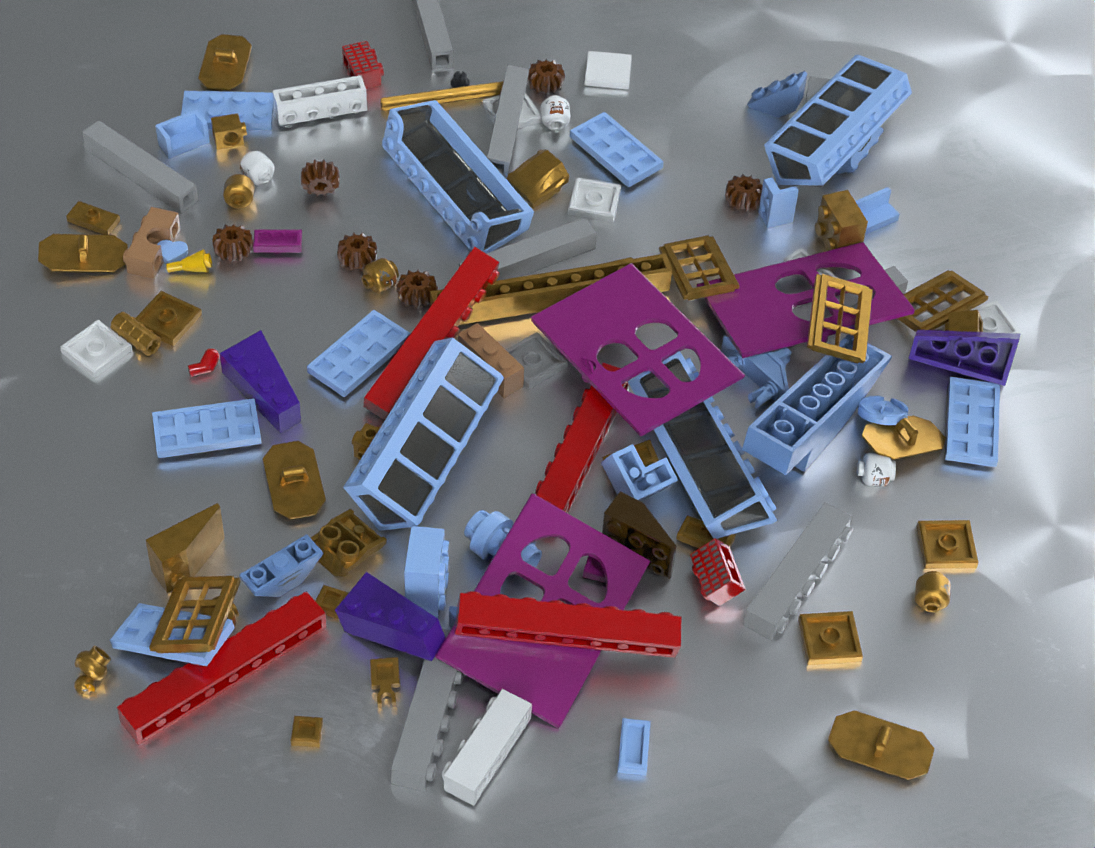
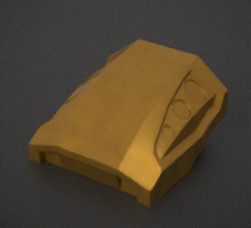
[506,150,569,208]
[310,508,387,577]

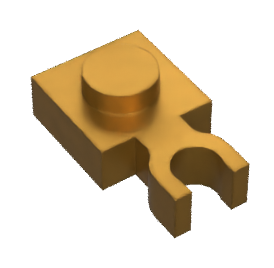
[370,657,400,708]

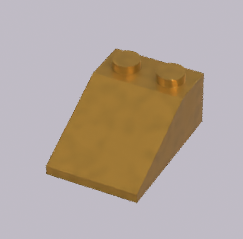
[146,503,224,593]

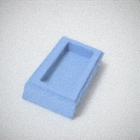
[618,718,651,776]

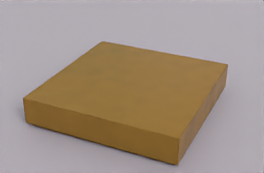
[135,291,202,346]
[917,520,979,569]
[798,611,863,665]

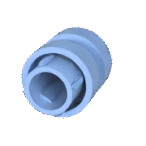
[464,510,542,576]

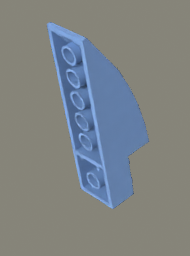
[742,335,892,475]

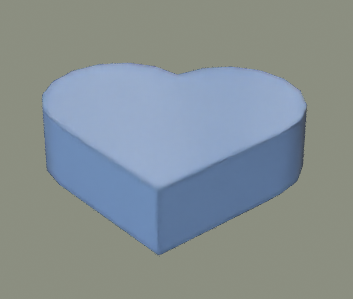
[157,240,188,264]

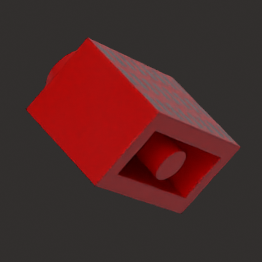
[342,41,384,89]
[690,538,746,606]

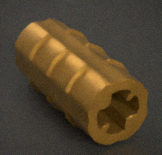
[110,312,161,356]

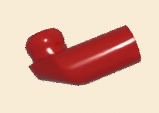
[188,349,219,377]

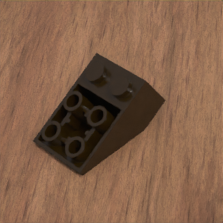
[602,491,677,579]

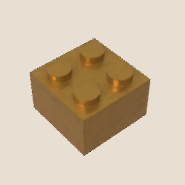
[815,190,868,251]

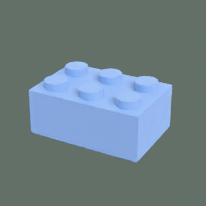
[404,526,449,618]

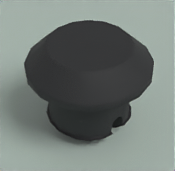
[450,71,470,88]

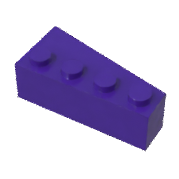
[220,330,301,434]
[908,330,1021,386]
[335,572,446,661]

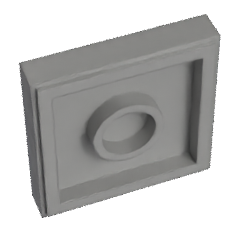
[506,332,568,390]

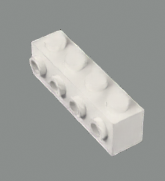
[273,75,367,126]
[442,689,532,806]

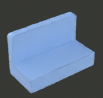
[758,177,799,228]
[855,187,900,235]

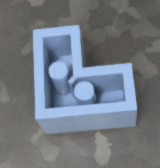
[601,444,678,501]

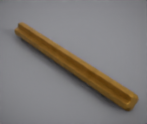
[380,81,504,111]

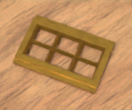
[659,235,739,301]
[896,270,988,332]
[807,274,873,364]
[149,576,241,653]

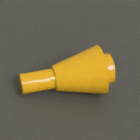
[166,249,212,273]

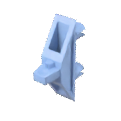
[721,336,792,408]

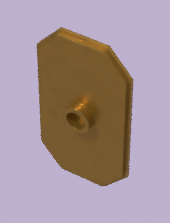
[198,34,252,91]
[38,234,128,272]
[862,415,946,460]
[263,441,326,519]
[828,710,935,780]

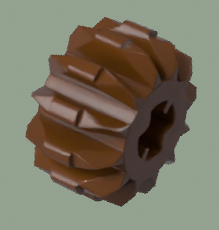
[528,59,565,95]
[301,159,340,197]
[725,174,763,212]
[212,223,253,263]
[337,232,377,271]
[396,269,438,309]

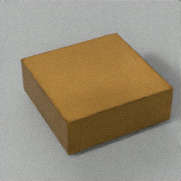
[315,585,348,619]
[291,716,323,747]

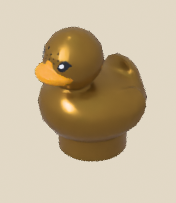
[74,646,111,694]

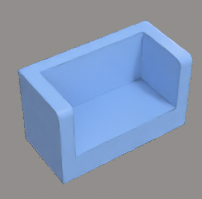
[155,109,210,159]

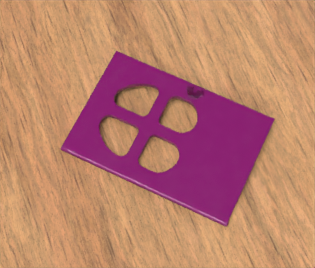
[696,242,914,358]
[531,263,745,437]
[435,493,650,729]

